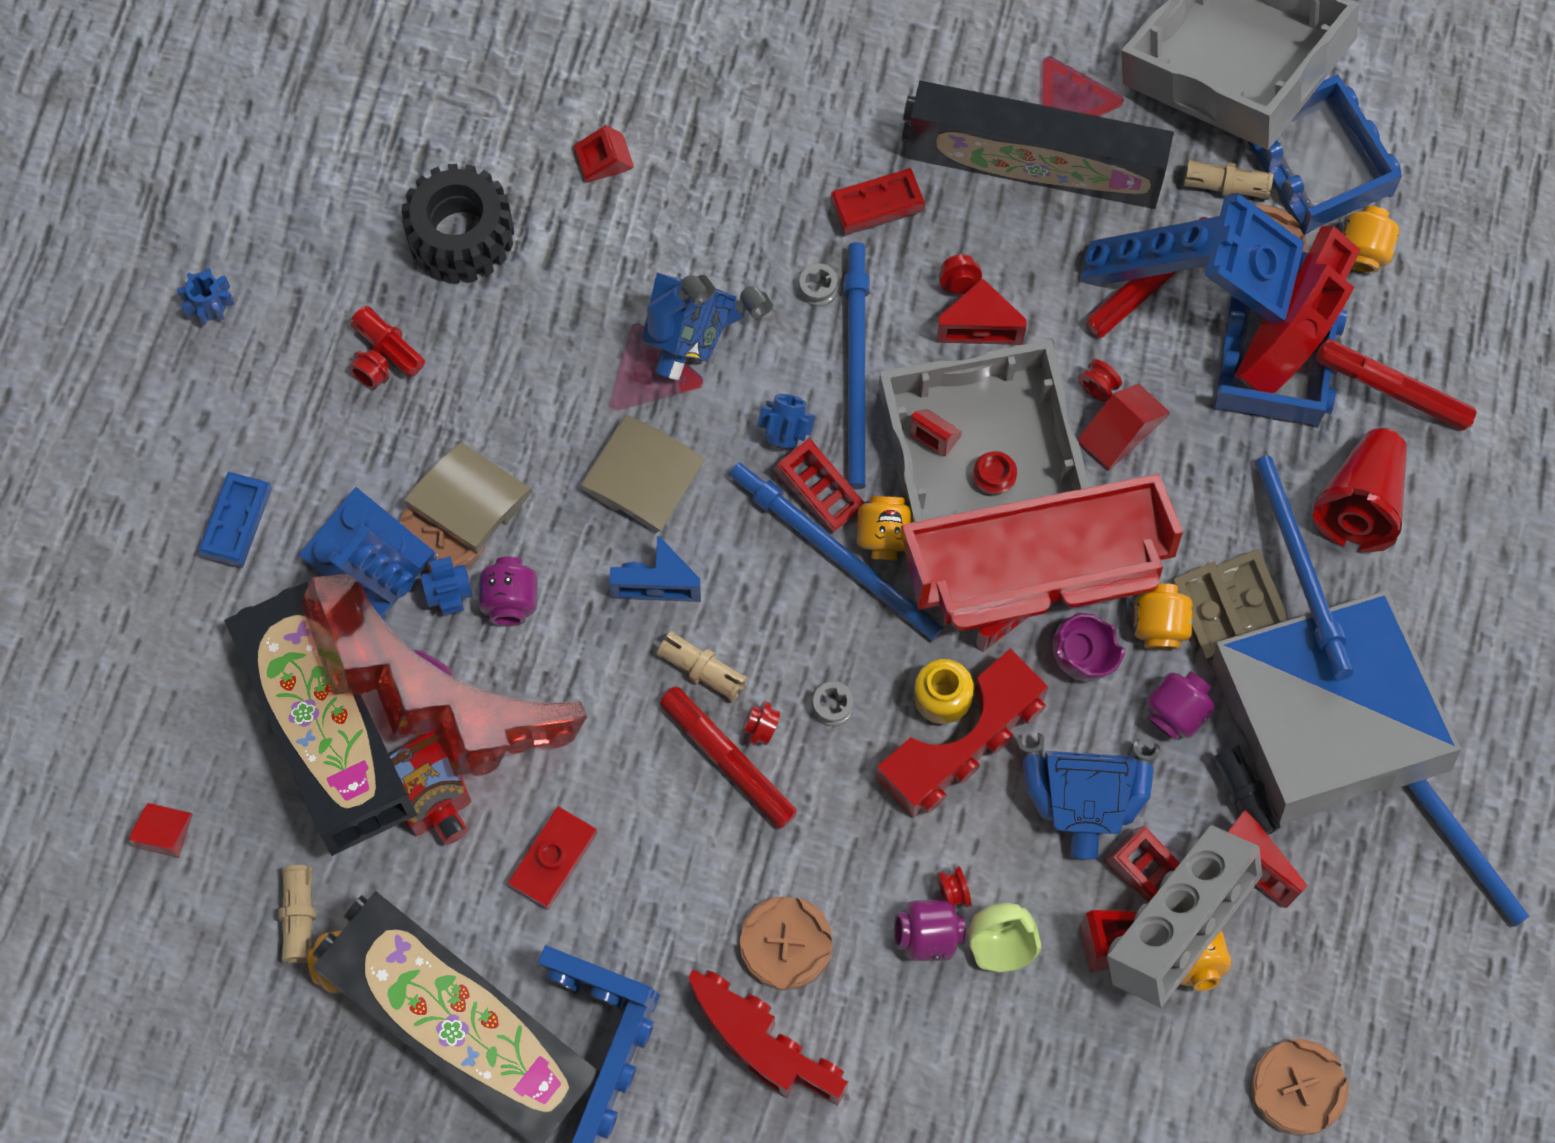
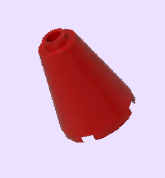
[1312,428,1407,553]

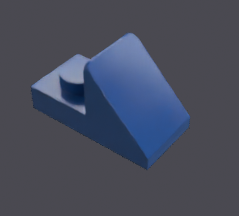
[609,536,701,602]

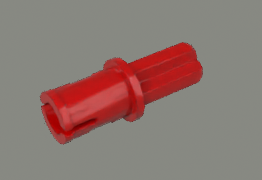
[350,306,425,377]

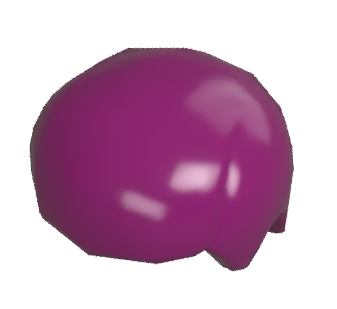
[1052,613,1125,681]

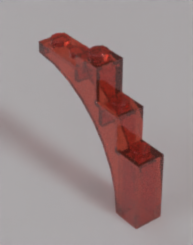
[301,574,587,776]

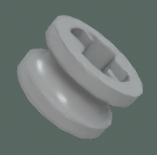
[799,263,838,307]
[813,681,854,727]

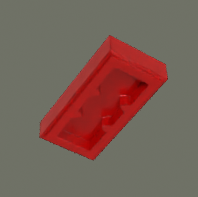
[831,168,925,235]
[508,806,598,910]

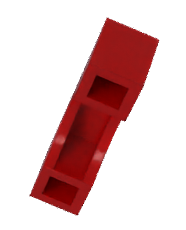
[876,648,1048,818]

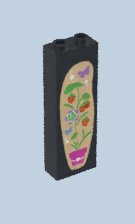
[901,80,1174,210]
[224,582,417,856]
[312,891,600,1143]

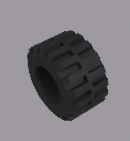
[401,163,514,283]

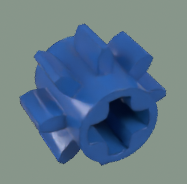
[177,268,234,325]
[757,394,815,448]
[421,556,473,615]

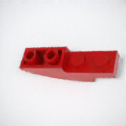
[1235,226,1360,394]
[688,969,848,1106]

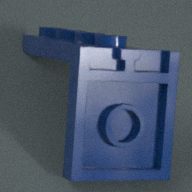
[1080,193,1305,323]
[299,487,439,624]
[538,945,660,1143]

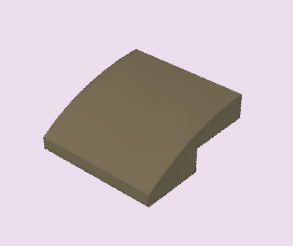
[579,414,705,533]
[404,442,532,554]
[1173,548,1289,661]

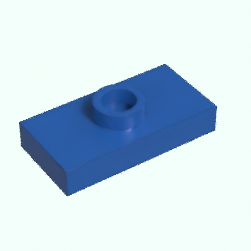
[198,472,272,568]

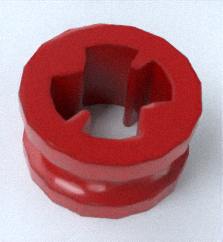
[1078,359,1122,402]
[936,866,972,908]

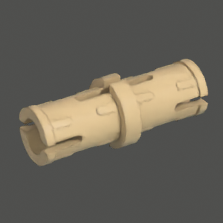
[1184,159,1273,200]
[657,631,748,702]
[278,865,316,964]

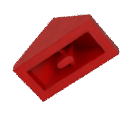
[937,279,1027,345]
[1077,383,1170,471]
[1079,910,1137,972]

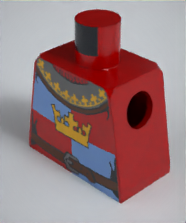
[390,725,472,845]

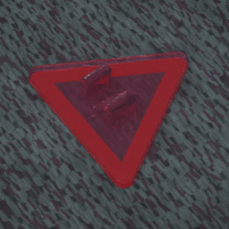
[1042,56,1124,116]
[611,323,703,411]

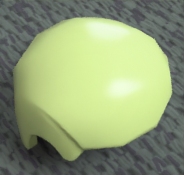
[967,903,1041,973]

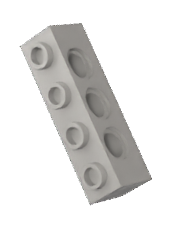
[1107,825,1263,1008]

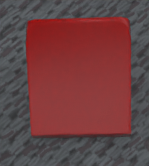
[573,125,634,183]
[910,409,962,457]
[128,803,193,858]

